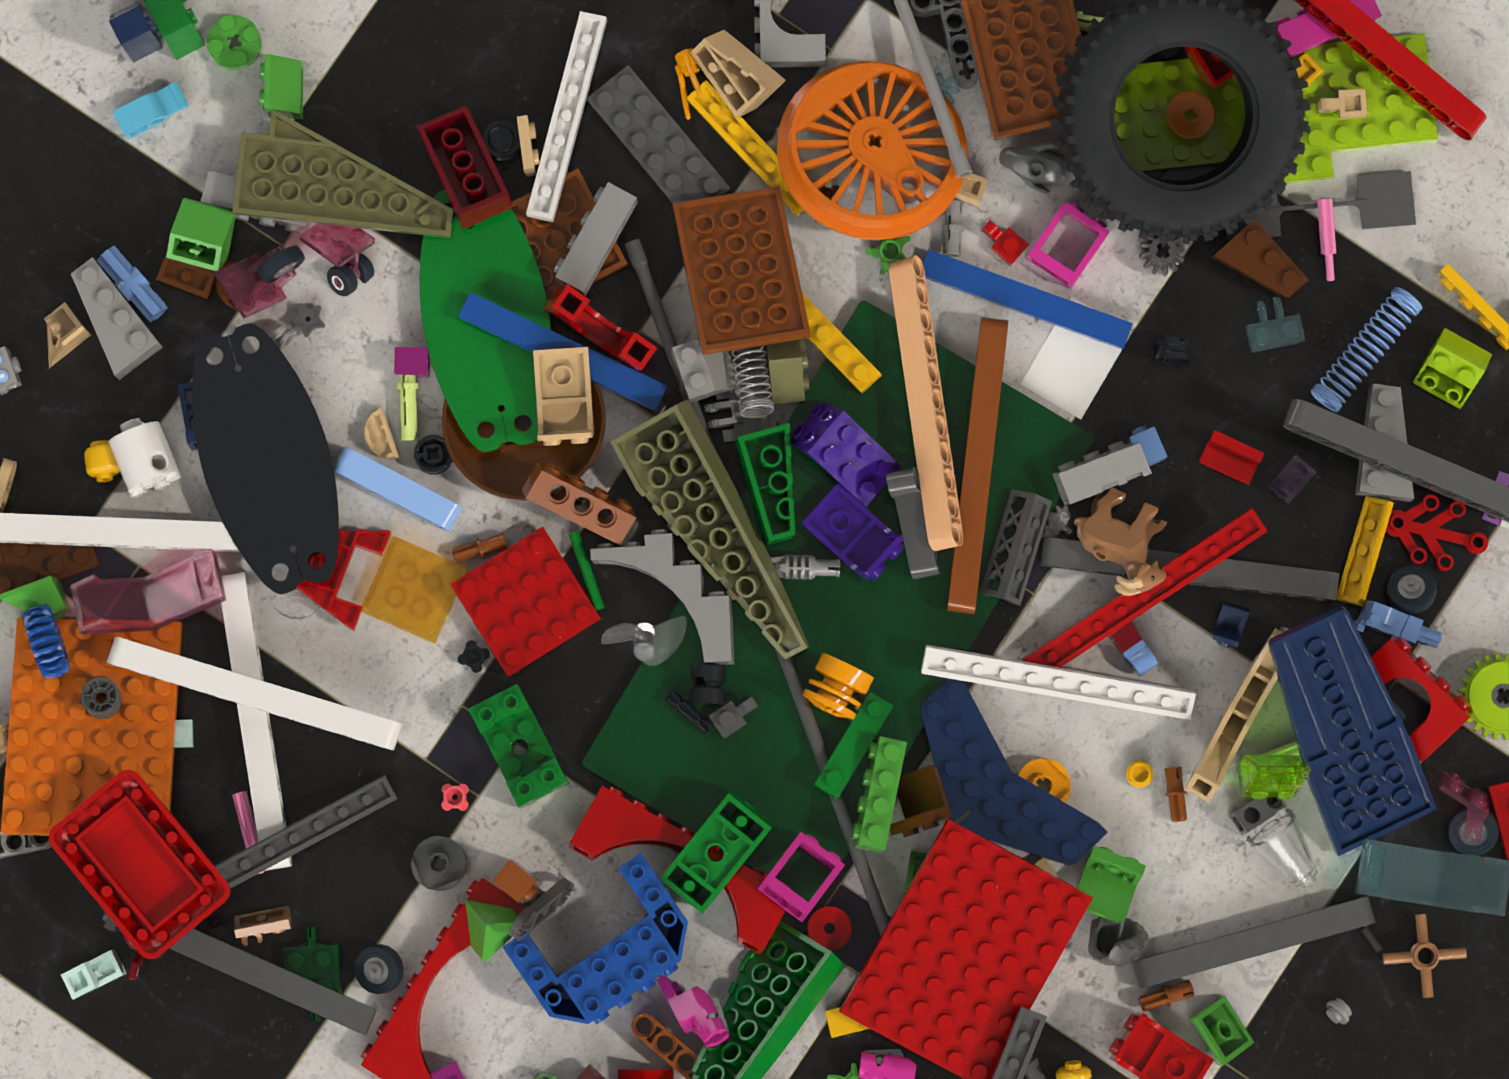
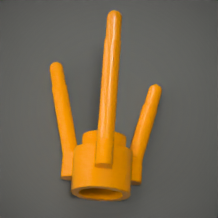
[675,48,702,120]

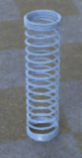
[1311,287,1422,412]

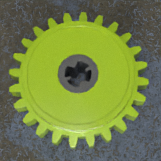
[1457,653,1509,741]

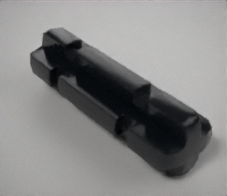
[665,691,713,734]

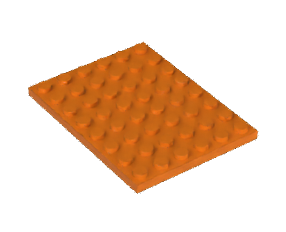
[1,618,182,836]

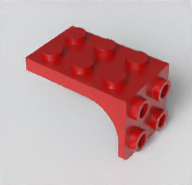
[1108,1012,1214,1079]

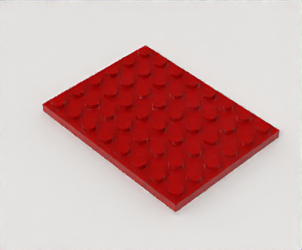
[839,818,1093,1079]

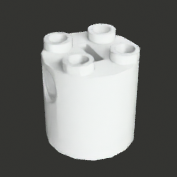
[109,418,181,498]

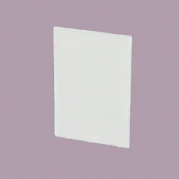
[1020,296,1133,419]

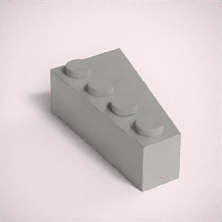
[71,257,162,380]

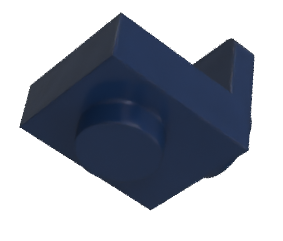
[1212,601,1250,647]

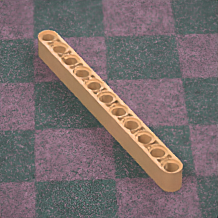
[889,256,963,551]

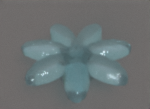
[936,72,960,105]

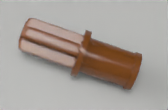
[452,532,508,563]
[1164,766,1187,822]
[1138,979,1195,1012]

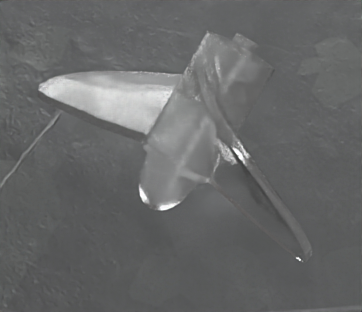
[601,616,687,666]

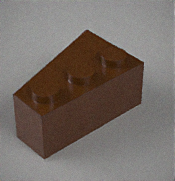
[1210,219,1309,299]

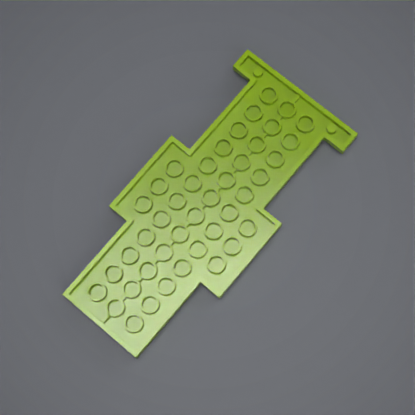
[1091,33,1438,205]

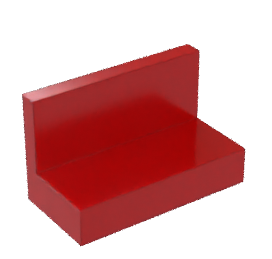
[1198,430,1264,486]

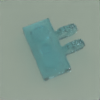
[1245,297,1305,353]

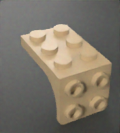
[533,347,594,446]

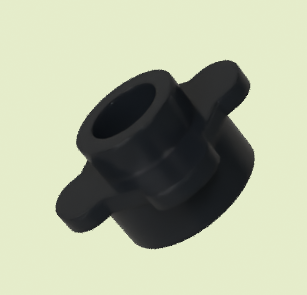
[458,640,490,673]

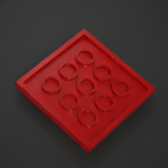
[450,526,601,677]

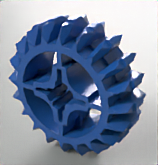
[23,604,70,679]

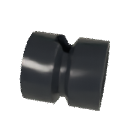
[690,664,726,706]

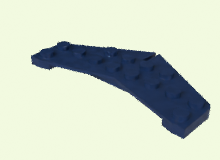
[921,678,1108,865]

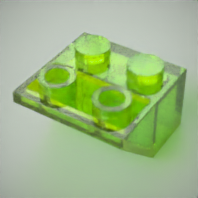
[1237,754,1311,800]

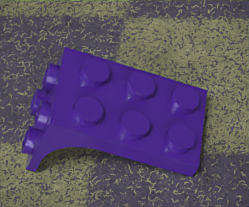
[790,401,901,507]
[801,483,905,583]

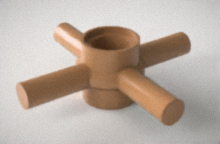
[1382,914,1467,998]

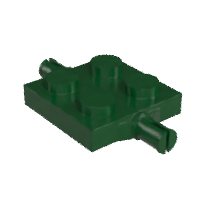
[283,926,342,1021]

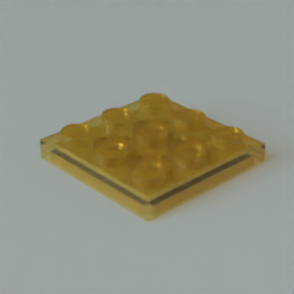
[362,536,469,644]

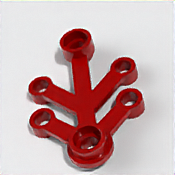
[1386,495,1488,571]

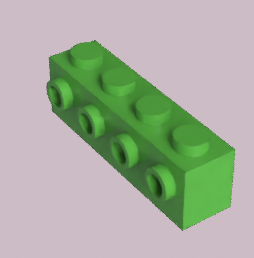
[851,736,907,853]

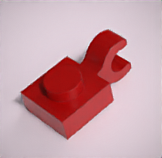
[981,220,1029,266]

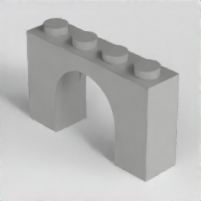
[754,0,826,68]

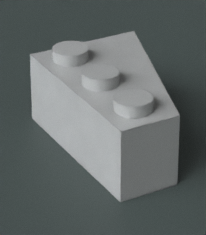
[1052,440,1152,504]

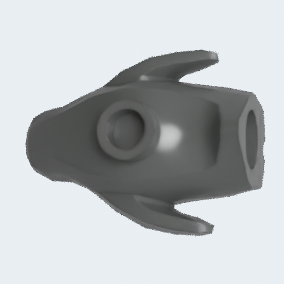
[999,141,1067,193]

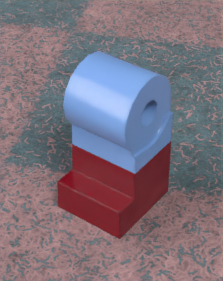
[1109,622,1158,677]

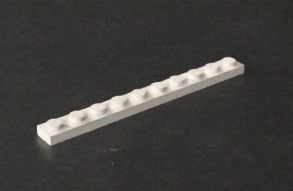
[921,645,1196,720]

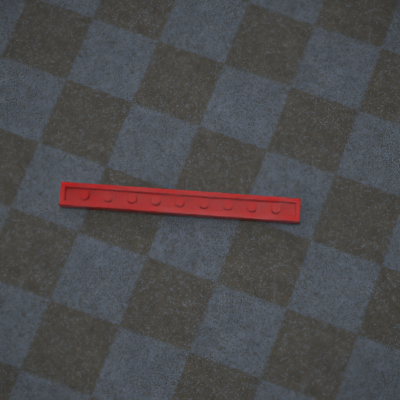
[1022,507,1268,668]

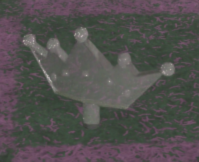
[1042,500,1072,537]

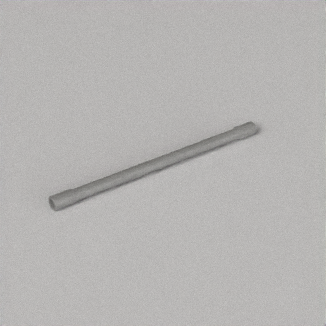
[894,0,972,178]

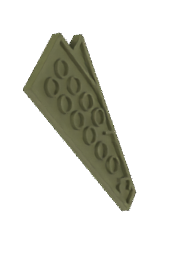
[232,110,453,238]

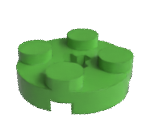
[207,15,262,70]

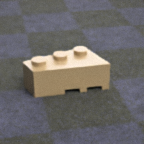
[690,30,786,118]

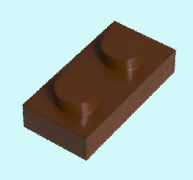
[156,254,217,300]

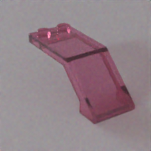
[70,549,226,634]

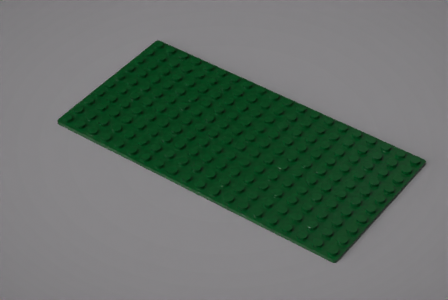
[582,300,1094,904]

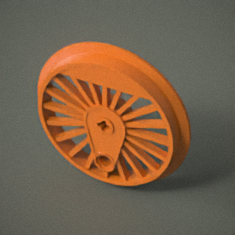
[777,61,968,240]

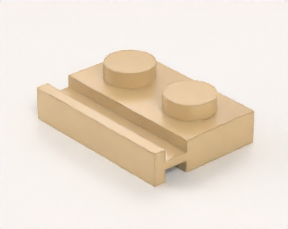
[517,115,540,177]

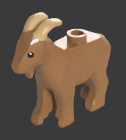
[1074,487,1167,596]

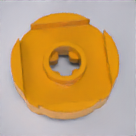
[1018,758,1071,802]

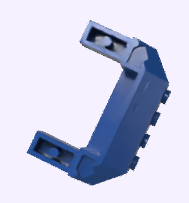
[503,852,688,1025]

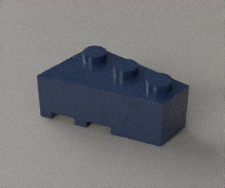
[109,1,163,63]

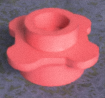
[441,784,469,811]

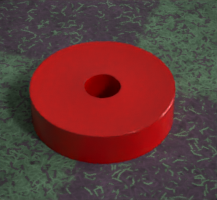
[807,906,852,951]

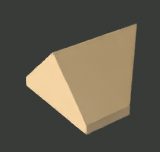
[44,302,91,368]

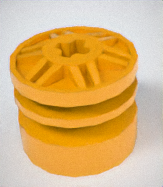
[802,653,874,720]

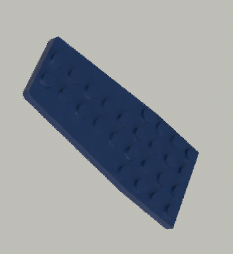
[1268,606,1437,856]

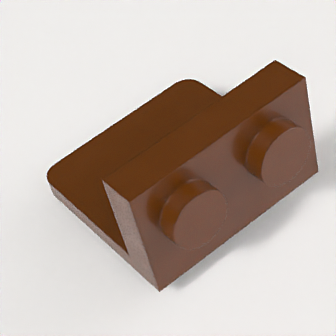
[890,765,952,838]

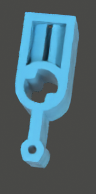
[112,81,189,140]

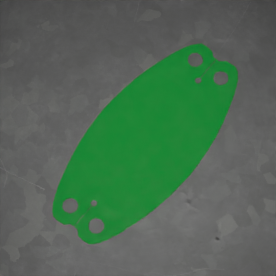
[419,191,551,452]

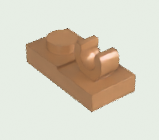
[234,905,291,946]

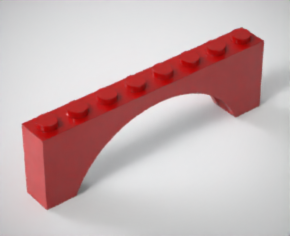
[568,786,792,955]
[360,877,526,1079]

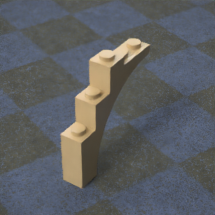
[1185,628,1283,802]

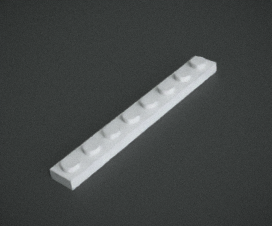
[526,11,607,222]

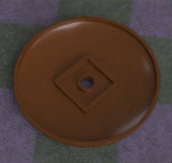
[442,381,606,501]

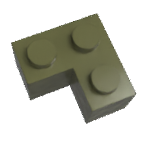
[766,339,810,404]

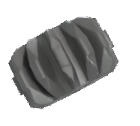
[1139,235,1185,276]

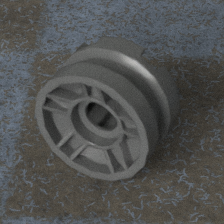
[80,677,122,720]

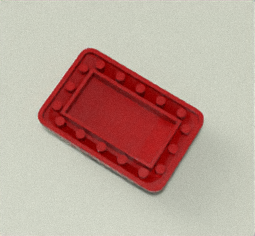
[49,770,231,959]

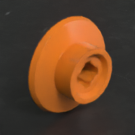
[1166,91,1215,139]

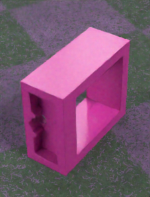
[1027,201,1110,289]
[758,832,845,922]

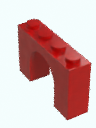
[543,284,657,371]
[1370,634,1472,762]

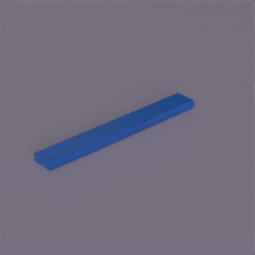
[923,249,1133,350]
[458,292,667,412]

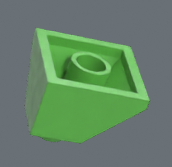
[0,576,71,621]

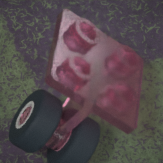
[300,224,375,297]

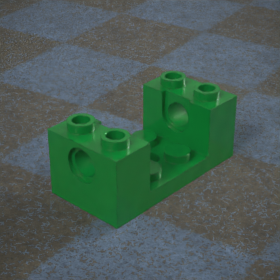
[468,684,570,809]
[660,789,774,914]

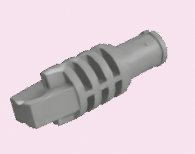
[770,554,840,580]

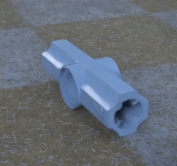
[97,246,168,323]

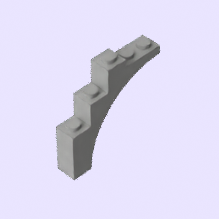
[590,530,734,665]

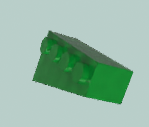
[144,0,205,60]
[734,423,795,547]

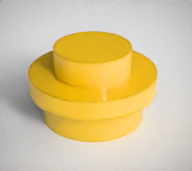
[1126,760,1153,788]

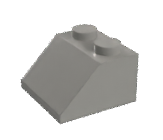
[671,339,740,403]

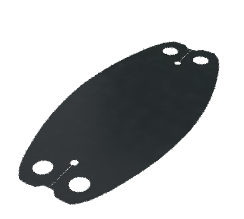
[192,323,339,595]

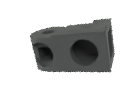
[1228,787,1286,835]

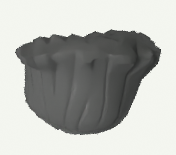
[1088,917,1149,966]

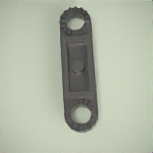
[509,877,574,941]

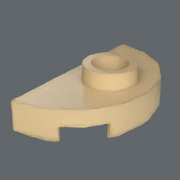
[363,406,400,460]

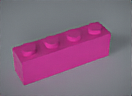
[1274,0,1382,57]

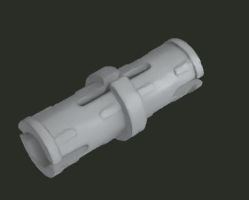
[943,200,964,257]

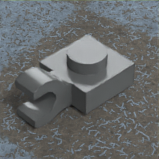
[709,697,758,739]

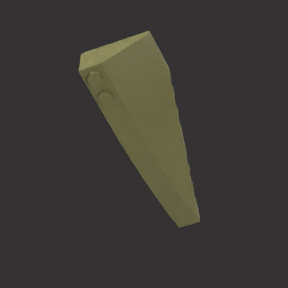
[610,399,809,659]

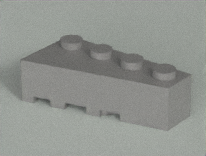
[1355,384,1414,502]

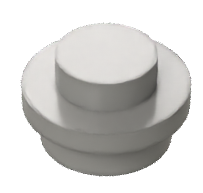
[1326,998,1352,1025]

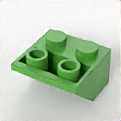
[259,54,304,119]
[166,198,236,272]

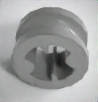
[271,322,297,349]

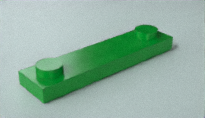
[813,692,893,800]

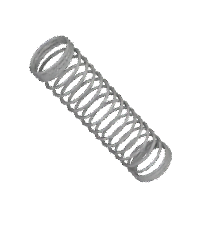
[731,345,774,418]

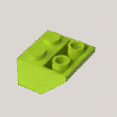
[1413,328,1492,409]

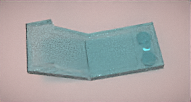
[1355,839,1509,916]

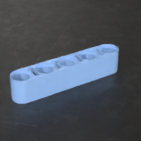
[333,446,462,532]

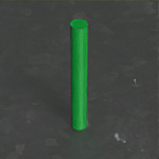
[568,531,605,611]

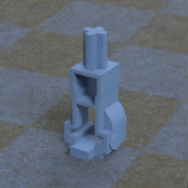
[1354,601,1442,648]

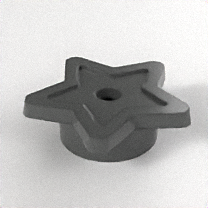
[290,303,325,338]

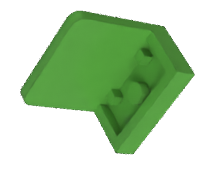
[1077,846,1146,924]

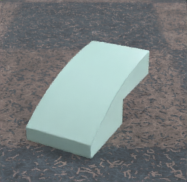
[61,949,127,1000]

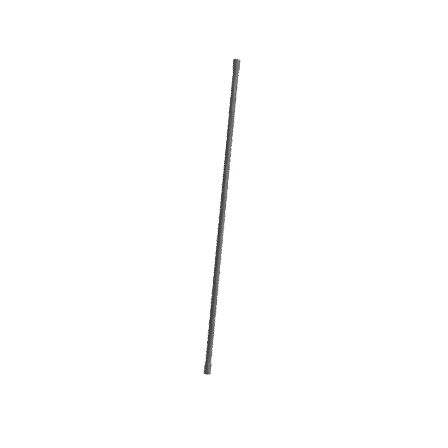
[625,239,890,936]

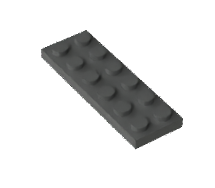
[587,65,731,204]

